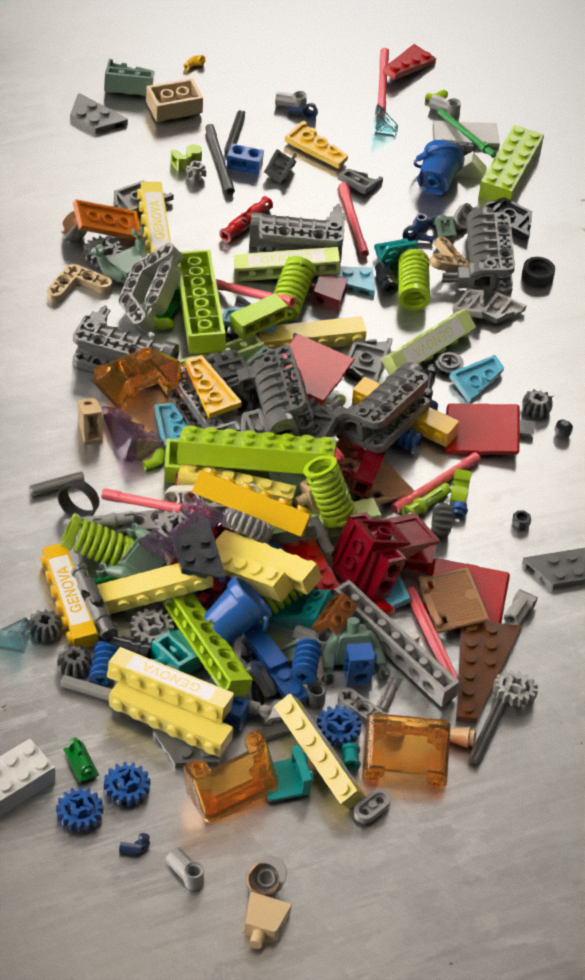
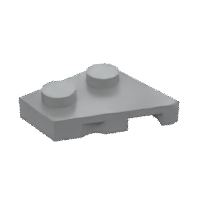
[452,289,485,318]

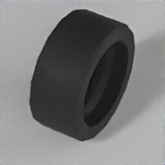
[522,256,555,288]

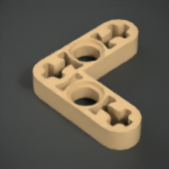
[428,236,469,273]
[47,264,112,302]

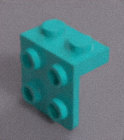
[374,238,419,265]
[258,745,314,802]

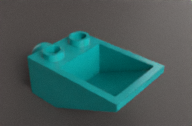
[269,590,333,631]
[151,630,204,675]

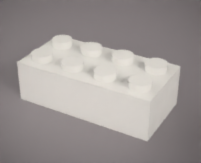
[0,739,56,816]

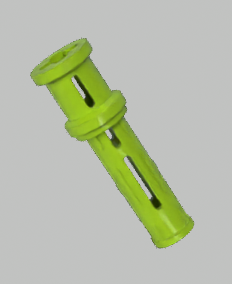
[402,483,451,515]

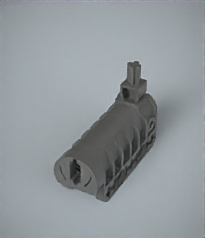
[249,204,345,264]
[442,207,515,296]
[73,305,179,388]
[224,345,316,437]
[326,362,430,453]
[168,366,242,431]

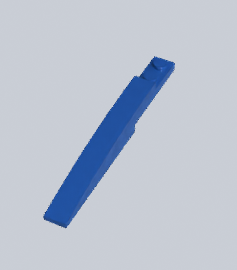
[213,600,309,703]

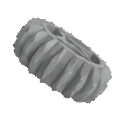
[221,508,274,544]

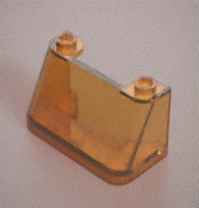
[92,347,183,410]
[362,714,451,787]
[183,728,279,822]

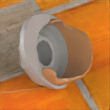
[61,211,87,241]
[246,855,287,897]

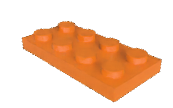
[73,199,143,240]

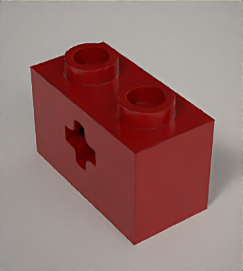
[402,545,436,576]

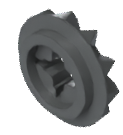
[435,352,464,375]

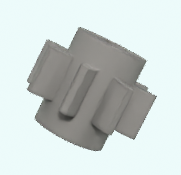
[186,161,207,182]

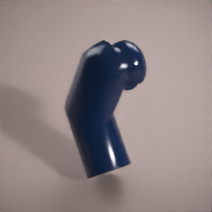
[119,833,150,855]

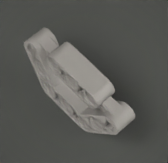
[118,243,183,333]

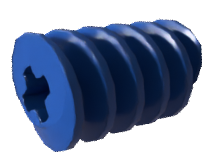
[385,423,422,454]
[291,638,322,685]
[88,642,119,687]

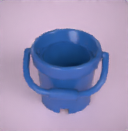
[413,140,465,195]
[204,575,272,644]

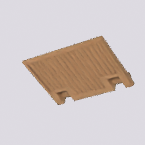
[338,457,415,508]
[417,567,489,633]

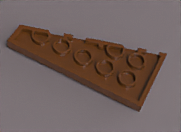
[456,622,522,723]

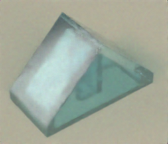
[372,104,399,137]
[0,617,29,653]

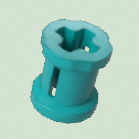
[342,743,361,771]

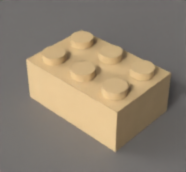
[146,78,204,122]

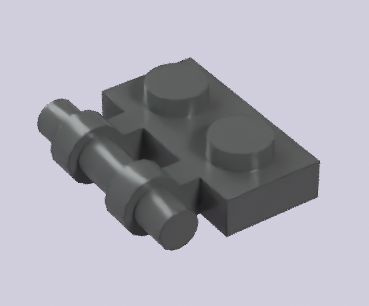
[204,349,248,381]

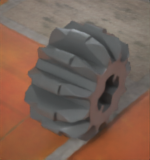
[522,389,553,419]
[431,503,454,536]
[27,609,63,643]
[57,643,92,678]

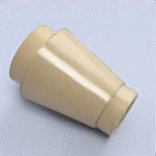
[445,727,476,748]

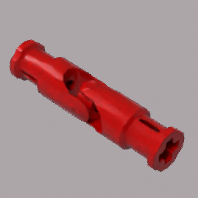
[219,196,274,243]

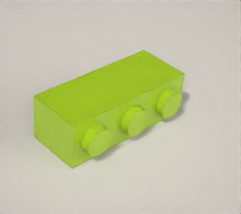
[230,293,288,340]

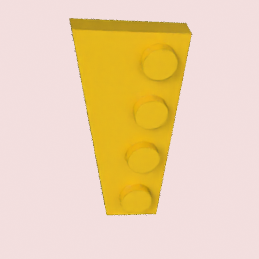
[284,120,348,169]
[185,355,241,418]

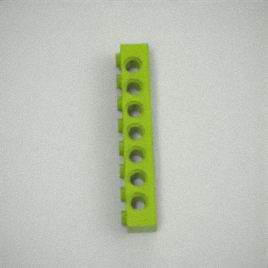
[161,592,253,697]

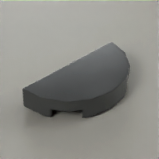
[260,717,292,744]

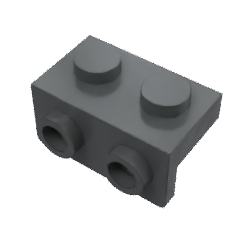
[264,149,298,183]

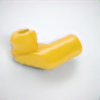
[183,55,206,70]

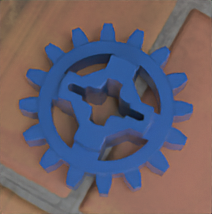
[317,705,362,748]
[104,762,151,806]
[56,787,104,832]

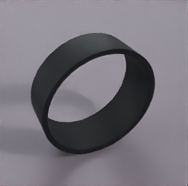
[57,479,100,517]

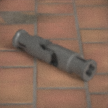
[71,564,118,640]

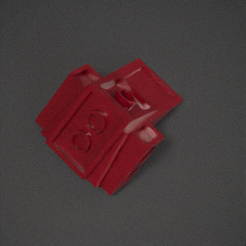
[331,512,440,602]

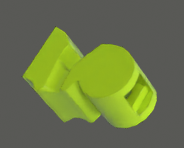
[170,144,202,171]
[449,468,472,505]

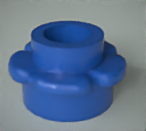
[452,501,468,517]

